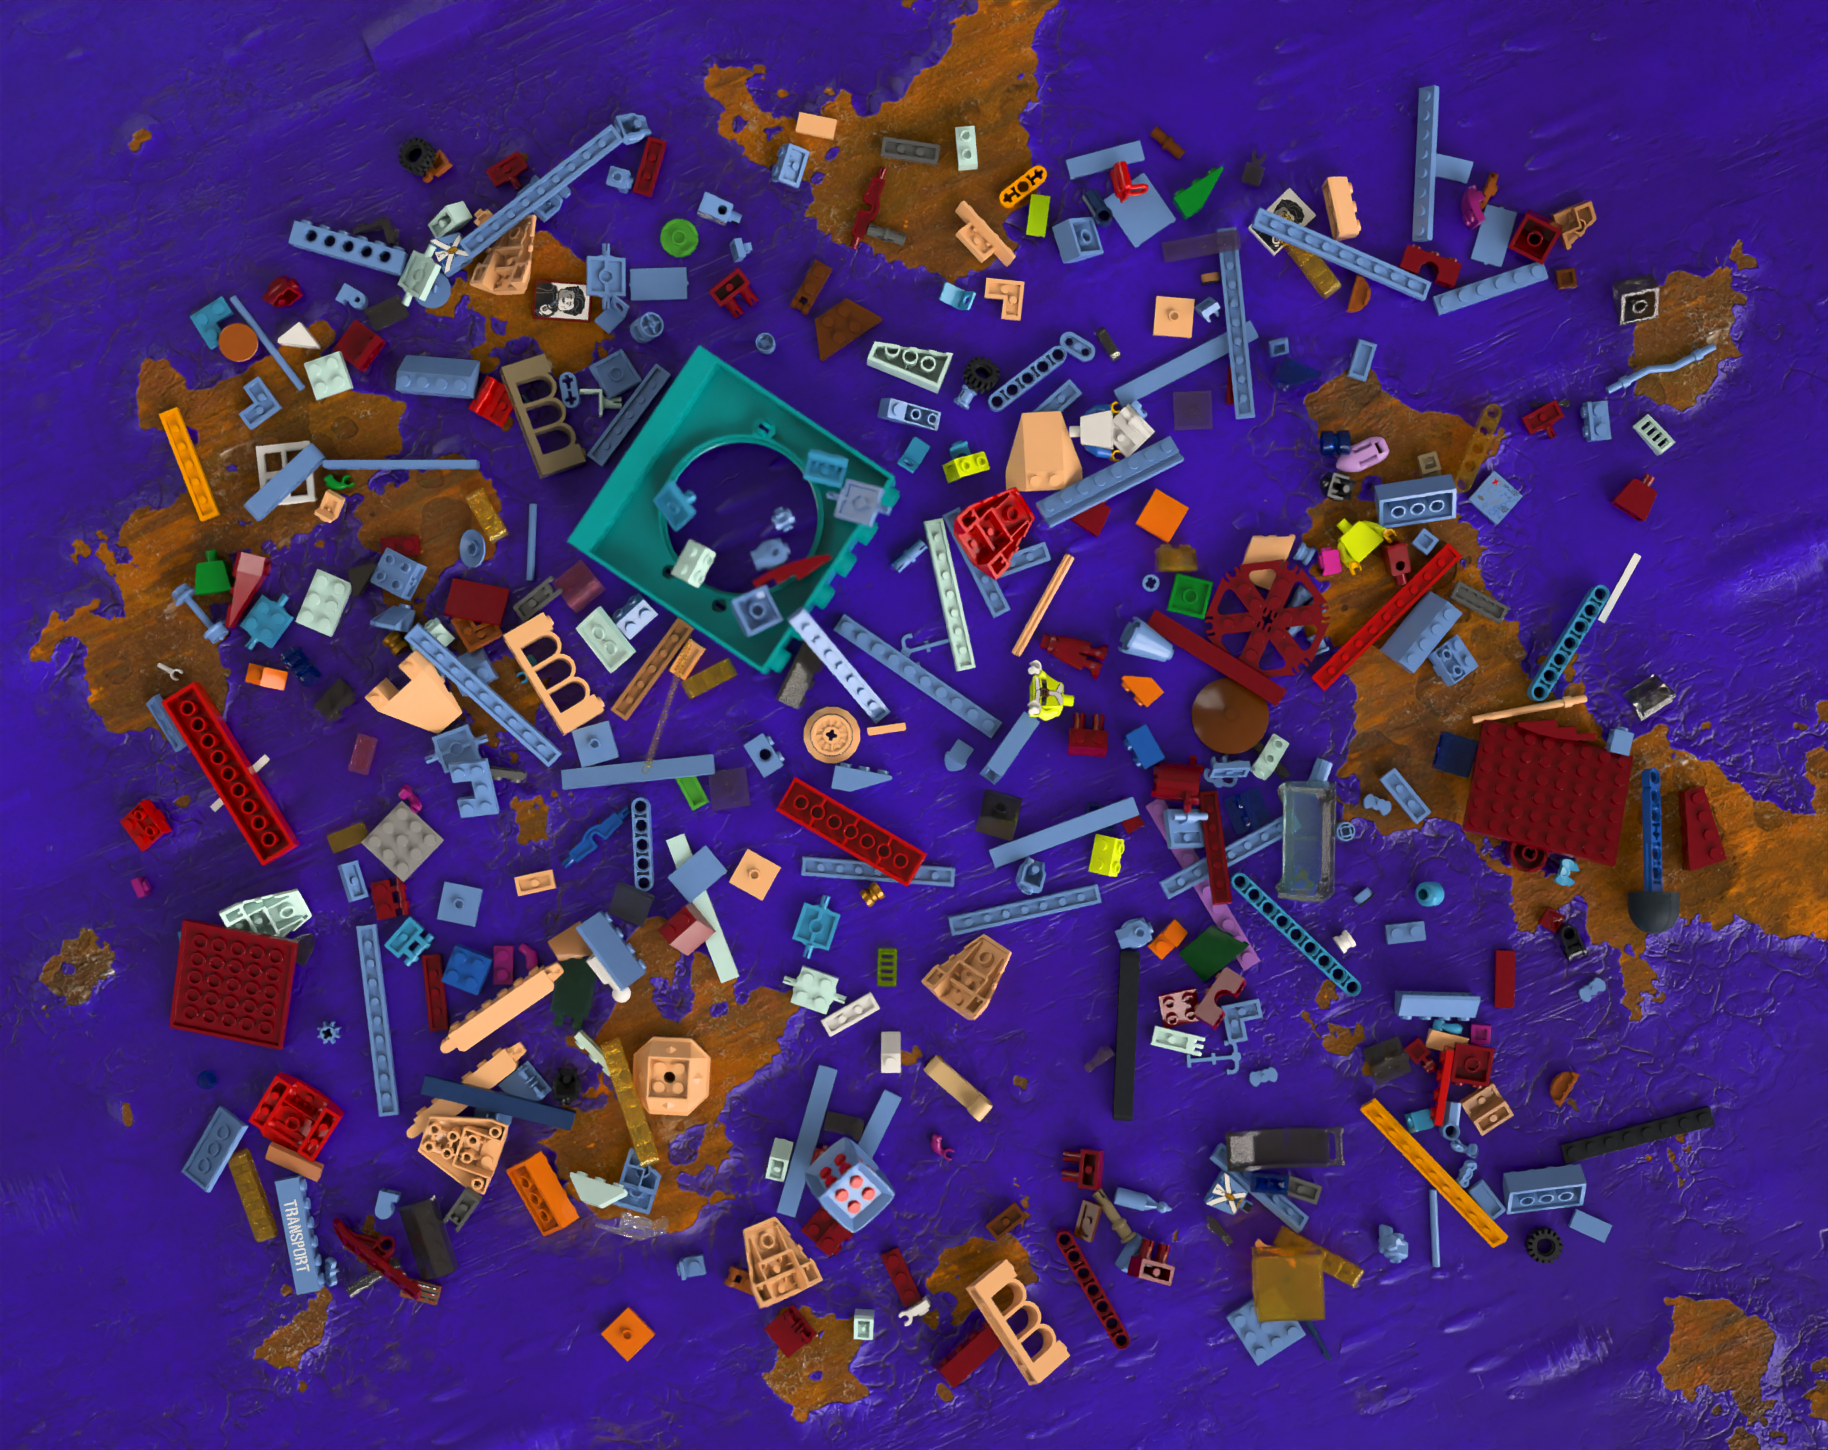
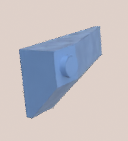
[369,603,416,633]

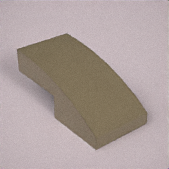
[1417,451,1442,478]

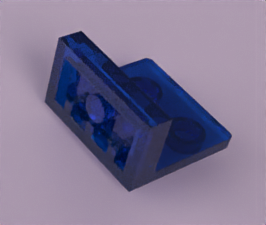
[1431,731,1478,778]

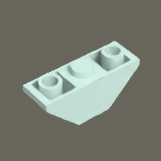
[570,1171,628,1208]

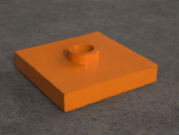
[601,1306,656,1362]

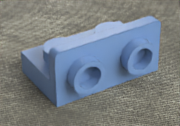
[772,143,810,188]
[1580,401,1611,442]

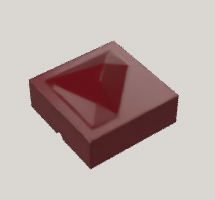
[1538,907,1565,933]

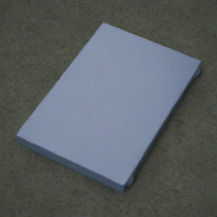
[668,845,727,903]

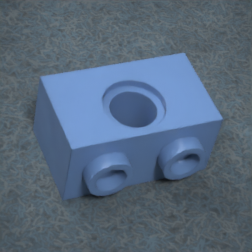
[743,733,785,778]

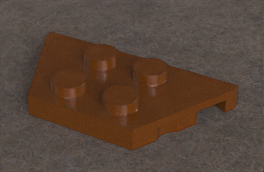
[815,298,883,362]

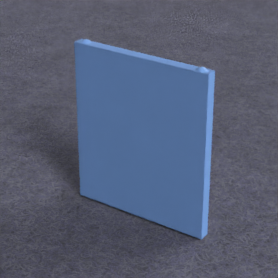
[1103,173,1176,248]

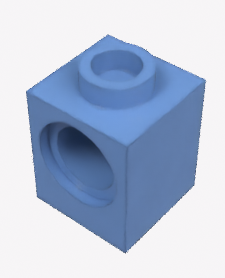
[1605,726,1634,756]

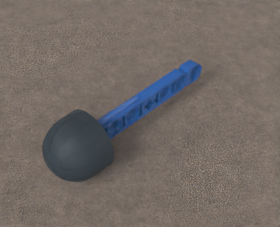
[1627,768,1680,934]

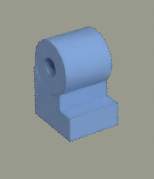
[335,283,368,310]
[375,1188,402,1219]

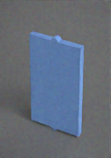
[1470,204,1517,268]
[629,267,689,301]

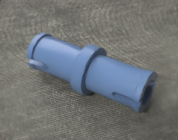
[891,539,928,573]

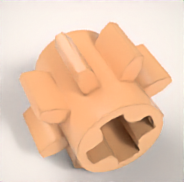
[473,208,493,227]

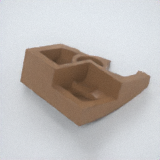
[1551,200,1597,250]
[547,921,593,961]

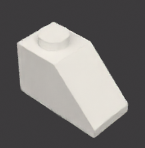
[881,1031,901,1073]

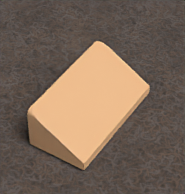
[1425,1028,1469,1051]

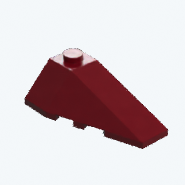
[225,551,272,629]

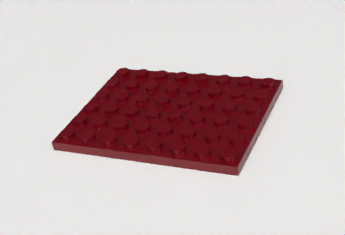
[1462,719,1633,867]

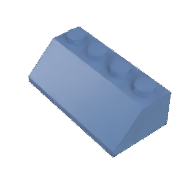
[395,355,480,399]
[1374,474,1457,528]
[1380,590,1462,674]
[1395,991,1480,1021]
[1502,1164,1587,1215]

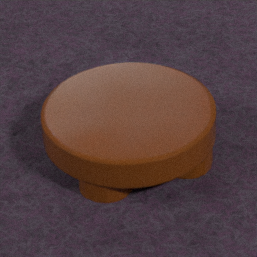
[218,323,258,362]

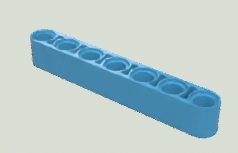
[1527,585,1610,701]

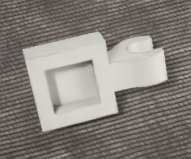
[899,1296,930,1326]

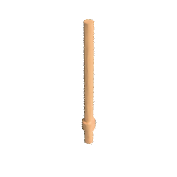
[1471,694,1587,724]

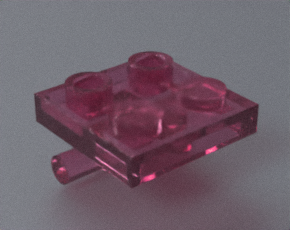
[552,560,606,613]

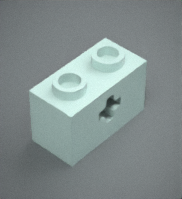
[955,126,978,171]

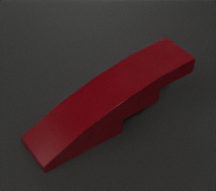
[752,554,832,589]
[1513,720,1596,741]

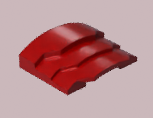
[248,1072,345,1162]

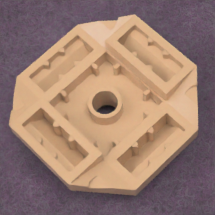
[632,1036,711,1116]

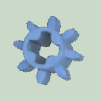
[771,507,795,532]
[317,1021,342,1044]

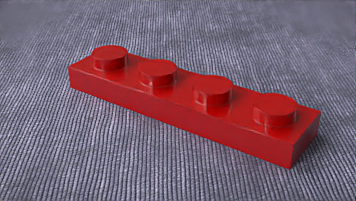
[1430,1046,1454,1126]

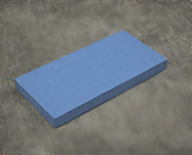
[181,1106,248,1192]

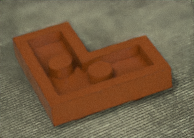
[450,618,503,654]

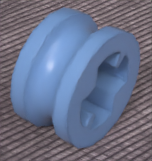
[1142,574,1160,592]

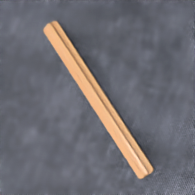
[1012,553,1074,657]

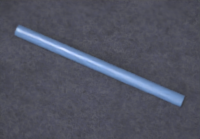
[230,295,305,391]

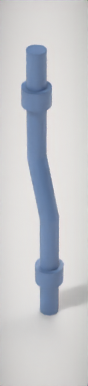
[1605,343,1716,394]

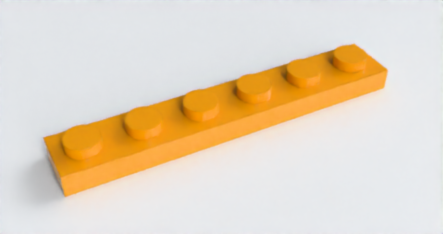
[159,407,220,522]

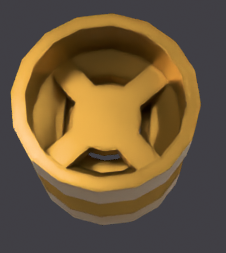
[382,630,409,657]
[859,881,885,907]

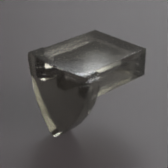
[293,933,315,967]

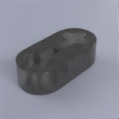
[1094,326,1122,362]

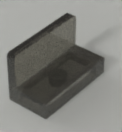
[363,295,410,332]

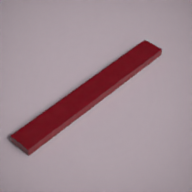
[1147,609,1287,707]

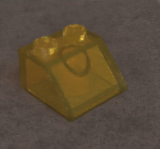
[1155,544,1197,573]

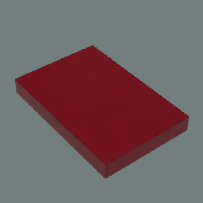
[444,578,510,626]

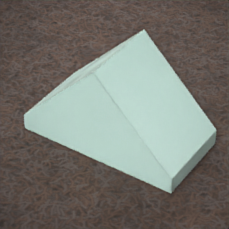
[854,1309,874,1340]

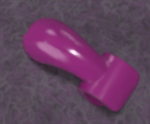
[399,785,422,813]
[930,1134,954,1160]

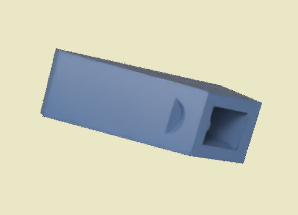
[877,398,941,431]
[831,762,892,792]

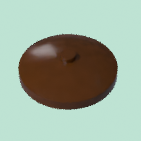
[1191,678,1269,755]

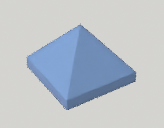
[1269,337,1289,358]

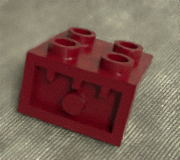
[333,320,387,373]

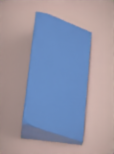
[1435,153,1473,184]
[1115,1232,1154,1273]

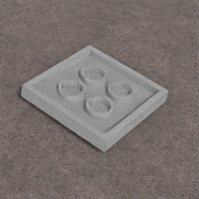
[361,801,444,882]

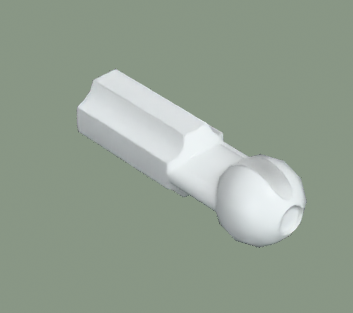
[586,953,631,1003]

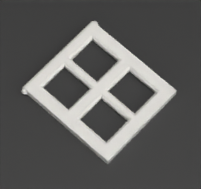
[256,441,318,505]

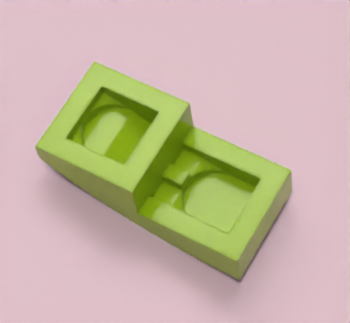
[1026,194,1050,237]

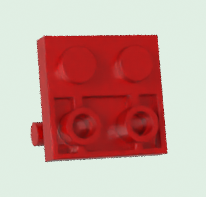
[468,376,521,428]
[120,799,172,852]

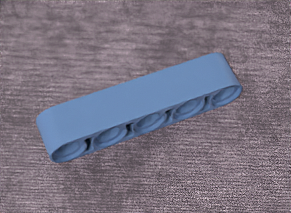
[988,346,1067,412]
[244,443,326,521]
[631,797,654,892]

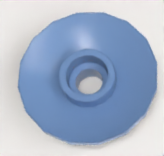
[459,530,486,567]

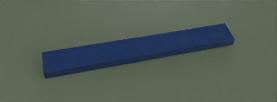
[420,1074,576,1131]

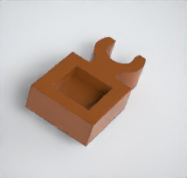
[419,149,453,183]

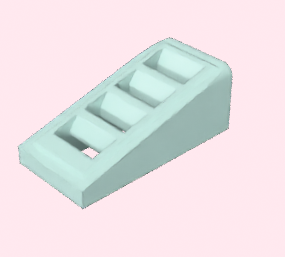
[1633,414,1675,456]

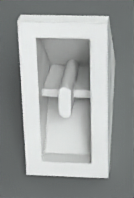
[278,322,321,350]

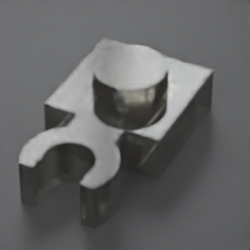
[1240,150,1266,187]
[1205,1214,1234,1246]

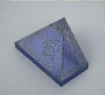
[1250,1170,1290,1195]

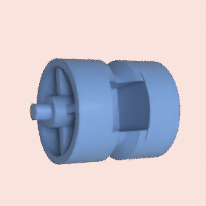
[630,312,664,343]

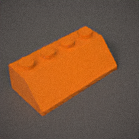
[506,1151,579,1237]

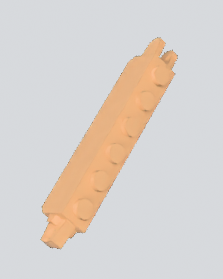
[440,961,564,1053]
[406,1042,527,1139]

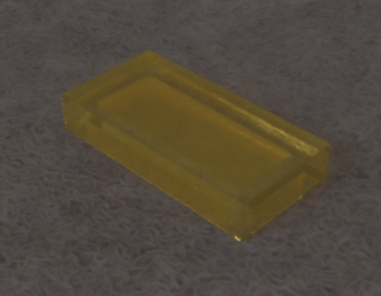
[327,822,369,854]

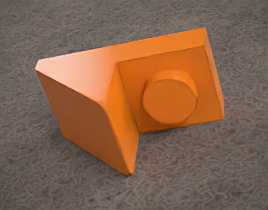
[245,663,288,690]
[1148,919,1188,960]

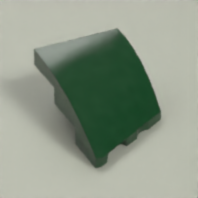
[1178,924,1249,981]

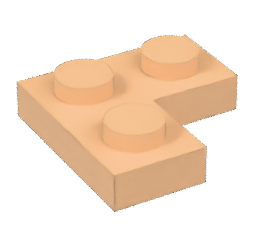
[984,278,1025,321]

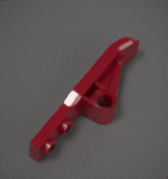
[332,1217,422,1301]

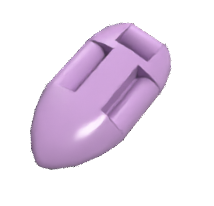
[1336,436,1389,472]

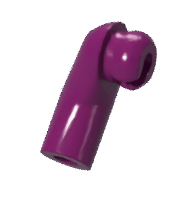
[518,942,539,971]

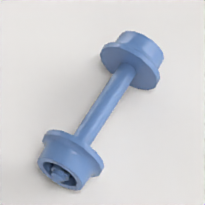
[171,583,228,643]

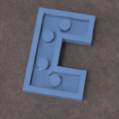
[448,758,500,818]

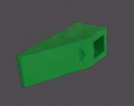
[1172,167,1224,221]

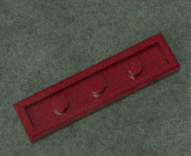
[422,953,450,1032]

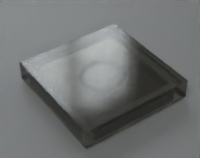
[608,881,655,927]

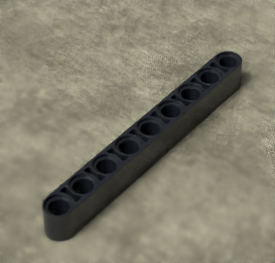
[1112,950,1140,1121]

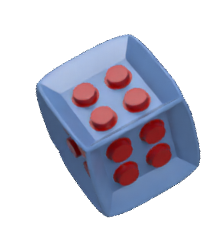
[805,1137,895,1233]

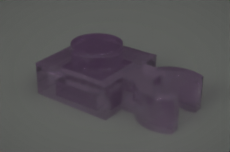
[1083,1046,1115,1073]

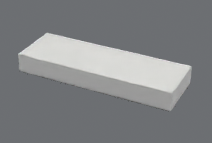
[821,992,880,1037]

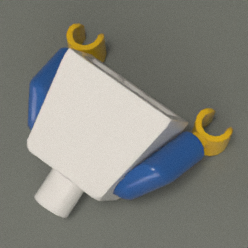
[1069,402,1121,462]

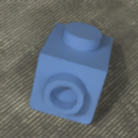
[606,166,634,194]

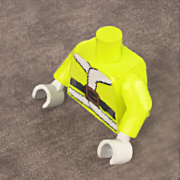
[1027,660,1074,721]

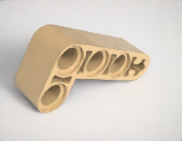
[923,1055,993,1121]

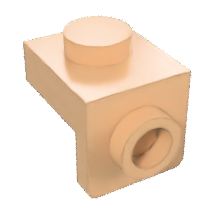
[314,489,346,523]

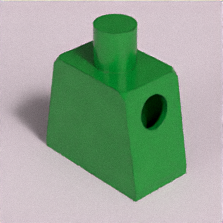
[195,550,235,595]

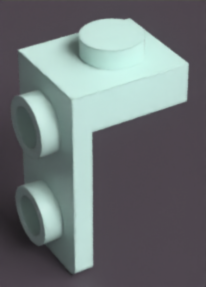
[1250,734,1289,780]

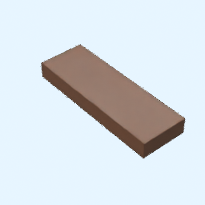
[265,1142,324,1182]

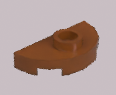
[1479,171,1499,209]
[1346,274,1371,313]
[1550,1071,1580,1107]

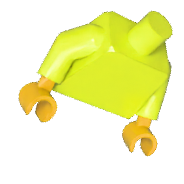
[1336,518,1397,575]

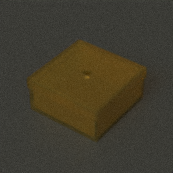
[1251,1244,1325,1322]

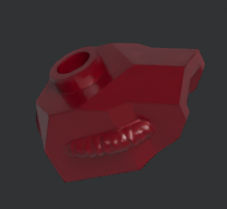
[262,276,303,308]

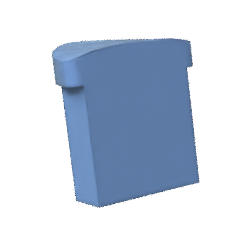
[944,739,974,771]

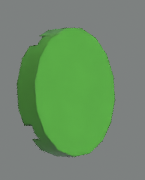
[660,219,699,258]

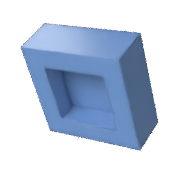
[1411,528,1439,555]

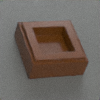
[1554,267,1578,290]

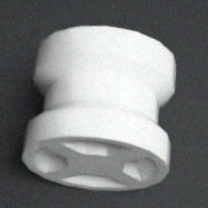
[1333,930,1356,954]

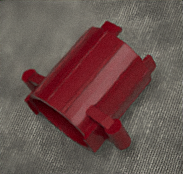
[1151,755,1204,813]

